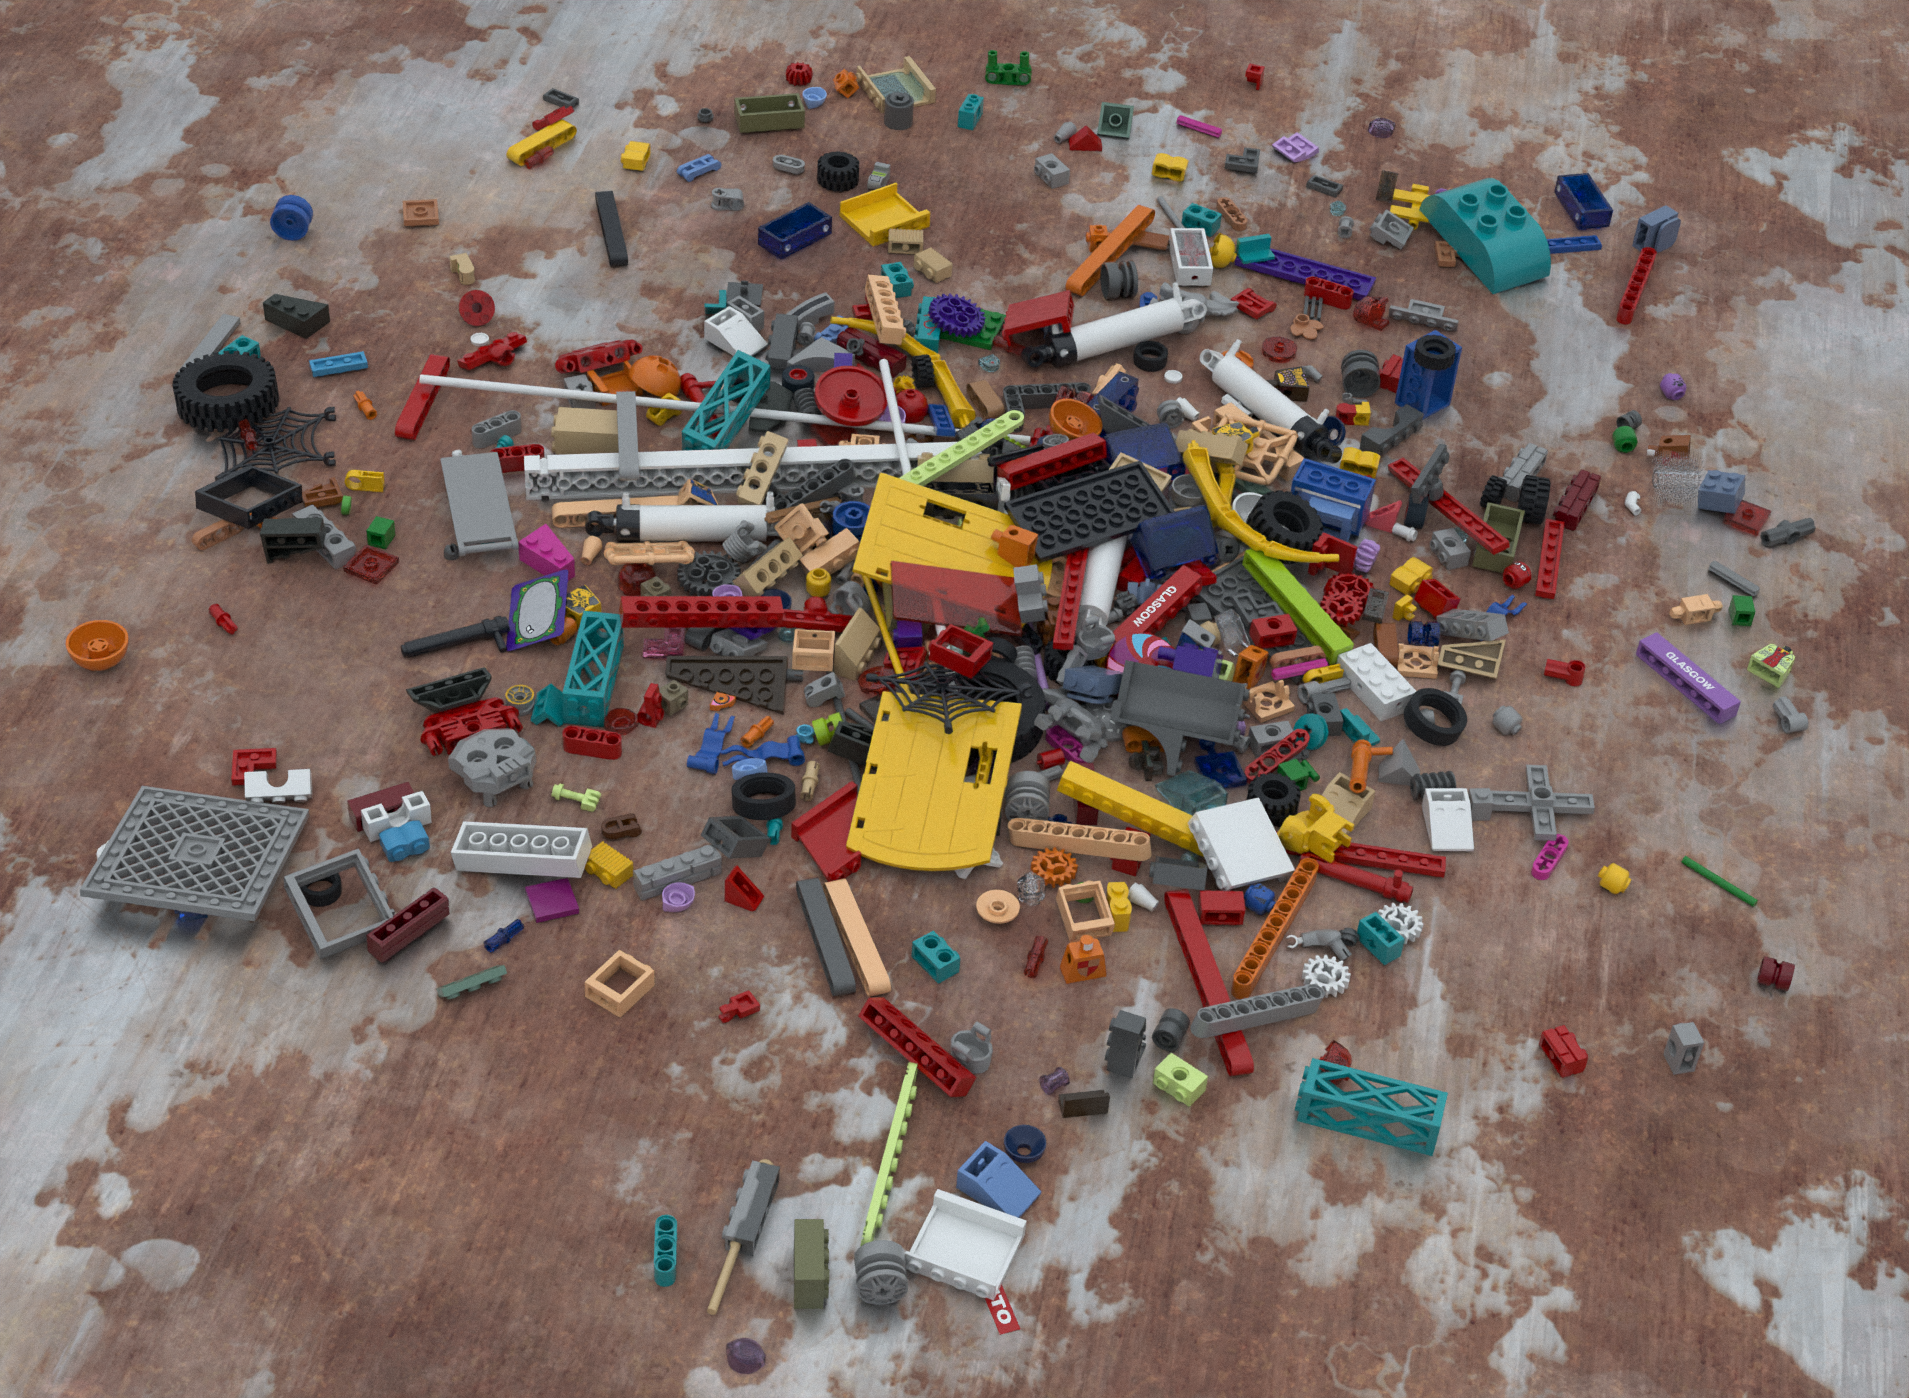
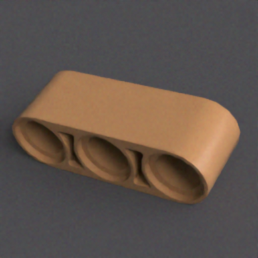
[966,380,1005,420]

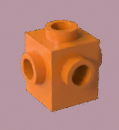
[833,69,859,98]
[1086,224,1110,252]

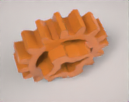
[1031,847,1078,888]

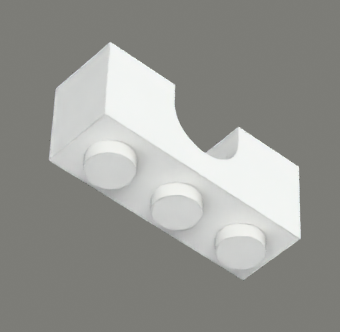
[244,769,312,803]
[361,791,432,842]

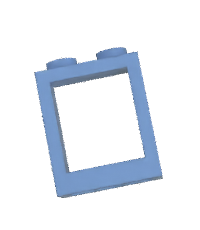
[1309,497,1356,542]

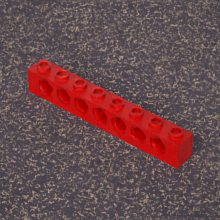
[619,596,784,628]

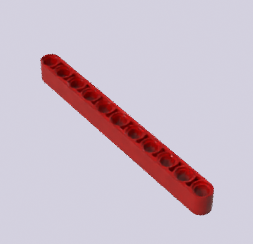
[1164,889,1254,1077]

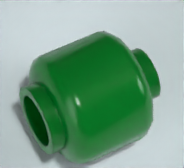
[1612,426,1638,453]

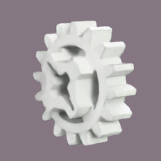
[1378,903,1423,944]
[1302,955,1351,998]

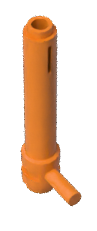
[1349,740,1393,793]

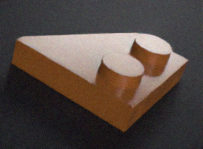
[302,477,343,508]

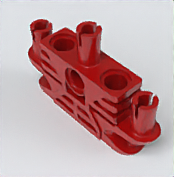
[555,339,643,374]
[420,697,523,756]

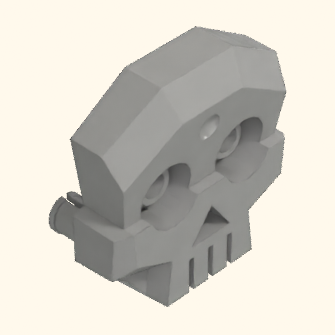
[448,729,537,807]

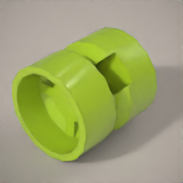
[812,712,843,746]

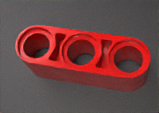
[1303,276,1354,310]
[490,444,545,473]
[562,726,622,760]

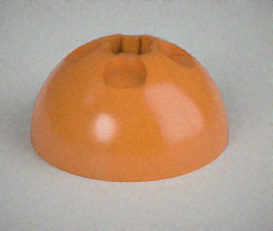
[628,355,681,397]
[1049,399,1102,441]
[65,620,129,671]

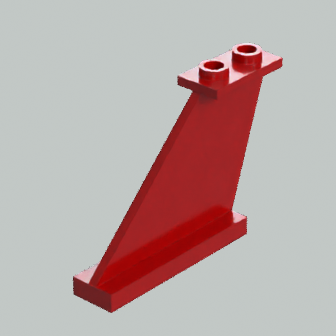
[791,781,861,882]

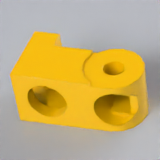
[646,393,682,426]

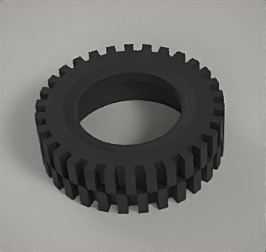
[172,351,279,432]

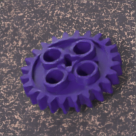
[928,293,986,338]

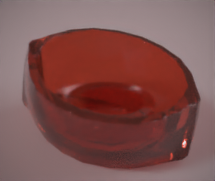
[604,708,639,735]

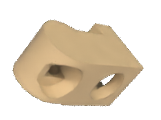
[449,253,475,285]

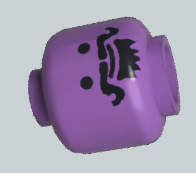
[1660,373,1687,400]

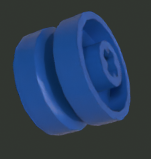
[270,195,313,241]
[832,501,870,542]

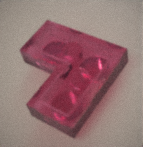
[643,628,685,659]

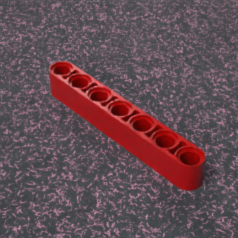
[1616,247,1657,325]
[395,354,450,440]

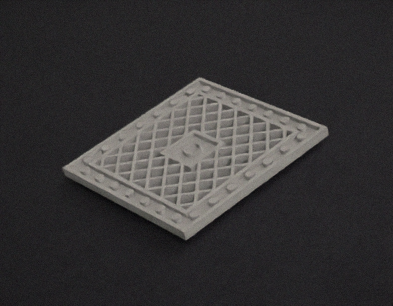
[80,786,309,921]

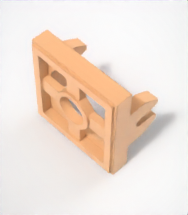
[1396,643,1439,679]
[1243,680,1295,723]

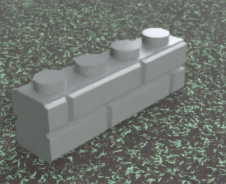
[1500,443,1548,502]
[633,844,722,901]

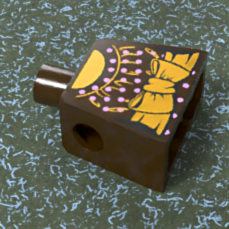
[1266,366,1309,402]

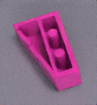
[518,524,575,581]

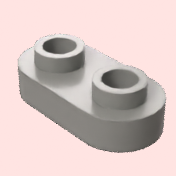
[773,155,805,175]

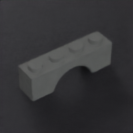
[1359,404,1424,456]

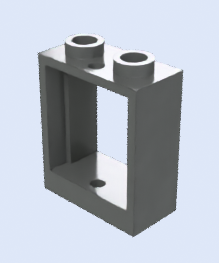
[701,816,770,859]
[1149,856,1207,890]

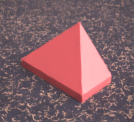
[1365,500,1402,533]

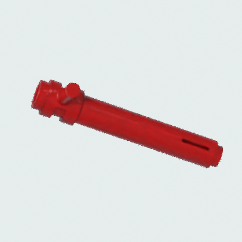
[680,373,721,440]
[1299,852,1414,903]

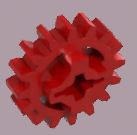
[1320,589,1363,627]

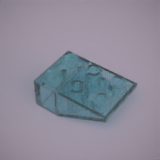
[1155,770,1228,816]

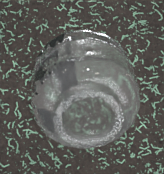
[1017,872,1046,906]

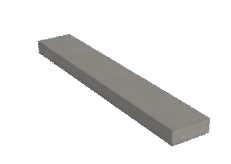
[174,314,241,378]

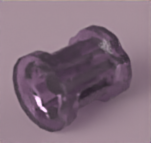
[1039,1067,1070,1095]

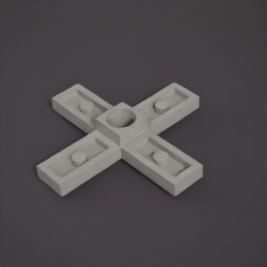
[1491,765,1595,841]

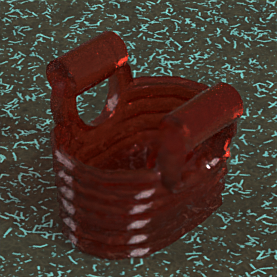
[1353,296,1389,331]

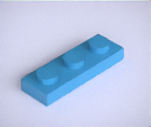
[309,351,368,377]

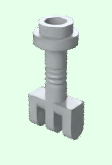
[1444,670,1466,704]

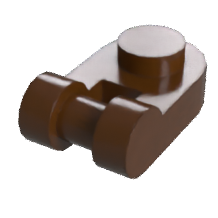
[601,813,642,839]

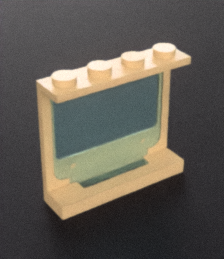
[855,56,936,113]

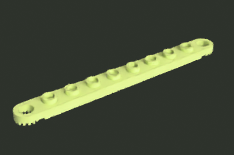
[899,410,1024,486]
[860,1062,918,1247]

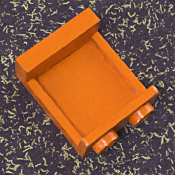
[587,361,643,407]

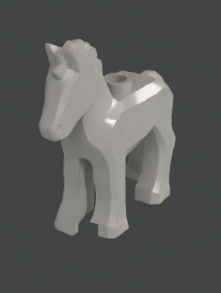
[1149,282,1239,334]
[1034,686,1108,763]

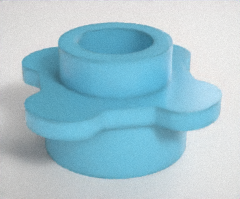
[795,724,816,744]

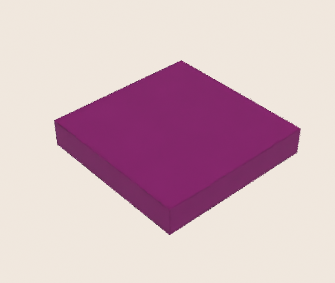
[525,877,579,923]

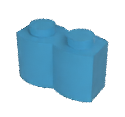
[379,820,430,862]

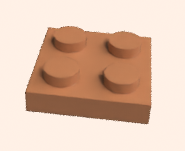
[403,199,439,227]

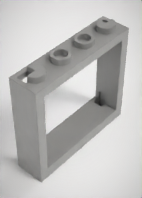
[284,848,395,959]

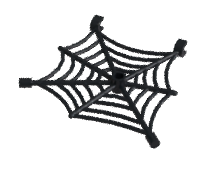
[215,407,336,481]
[866,661,1032,734]

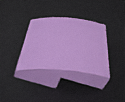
[1272,132,1319,162]

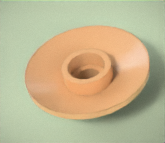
[976,890,1020,924]

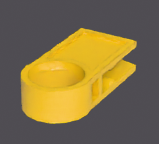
[344,470,385,492]
[1302,664,1344,684]

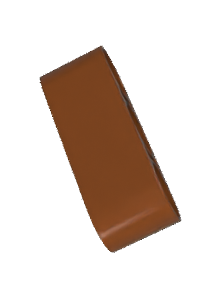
[1373,622,1399,667]

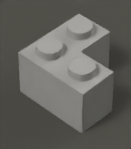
[1013,564,1048,623]

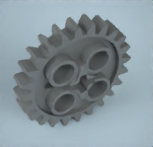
[677,550,741,596]

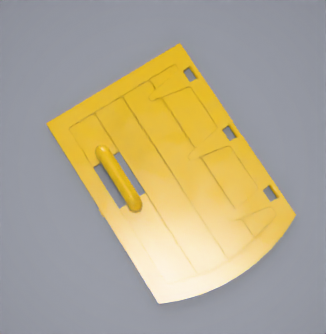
[852,472,1052,627]
[846,691,1022,871]

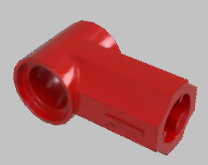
[1544,659,1586,687]

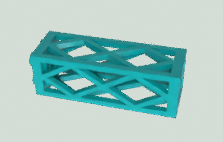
[682,350,771,451]
[562,611,624,727]
[1295,1058,1448,1156]

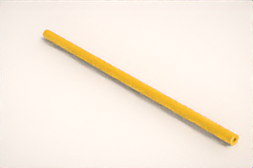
[861,575,911,694]

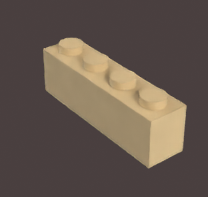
[1173,429,1248,466]
[917,452,994,483]

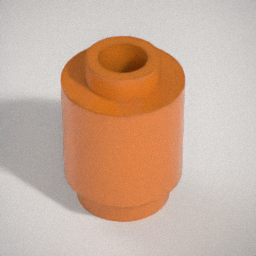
[550,617,578,645]

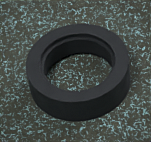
[1404,688,1467,746]
[731,772,796,820]

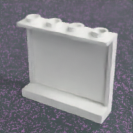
[1188,798,1295,891]
[905,1189,1027,1300]

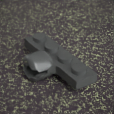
[1411,444,1449,504]

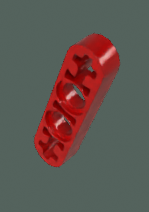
[1244,729,1310,784]

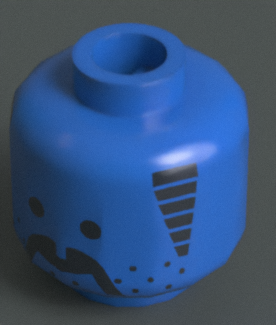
[1244,883,1276,916]

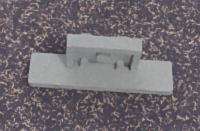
[1389,299,1459,331]

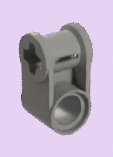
[711,188,744,211]
[830,483,865,503]

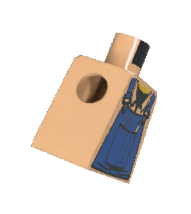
[678,479,718,505]

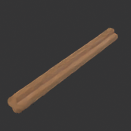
[764,497,842,524]

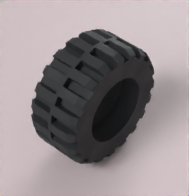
[1246,490,1323,564]

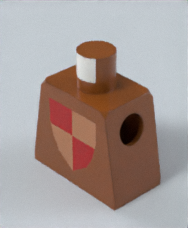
[1647,435,1691,474]

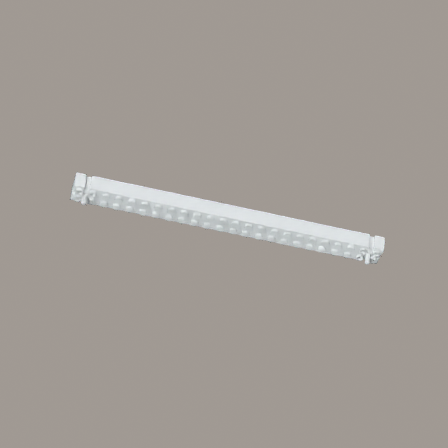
[524,442,982,500]

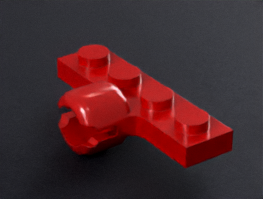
[457,332,527,370]
[781,596,854,632]

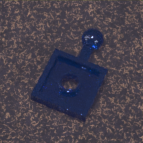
[1194,739,1247,791]

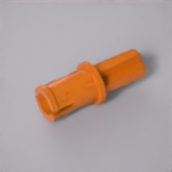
[353,390,377,420]
[740,716,774,748]

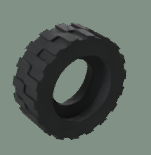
[1414,335,1456,371]

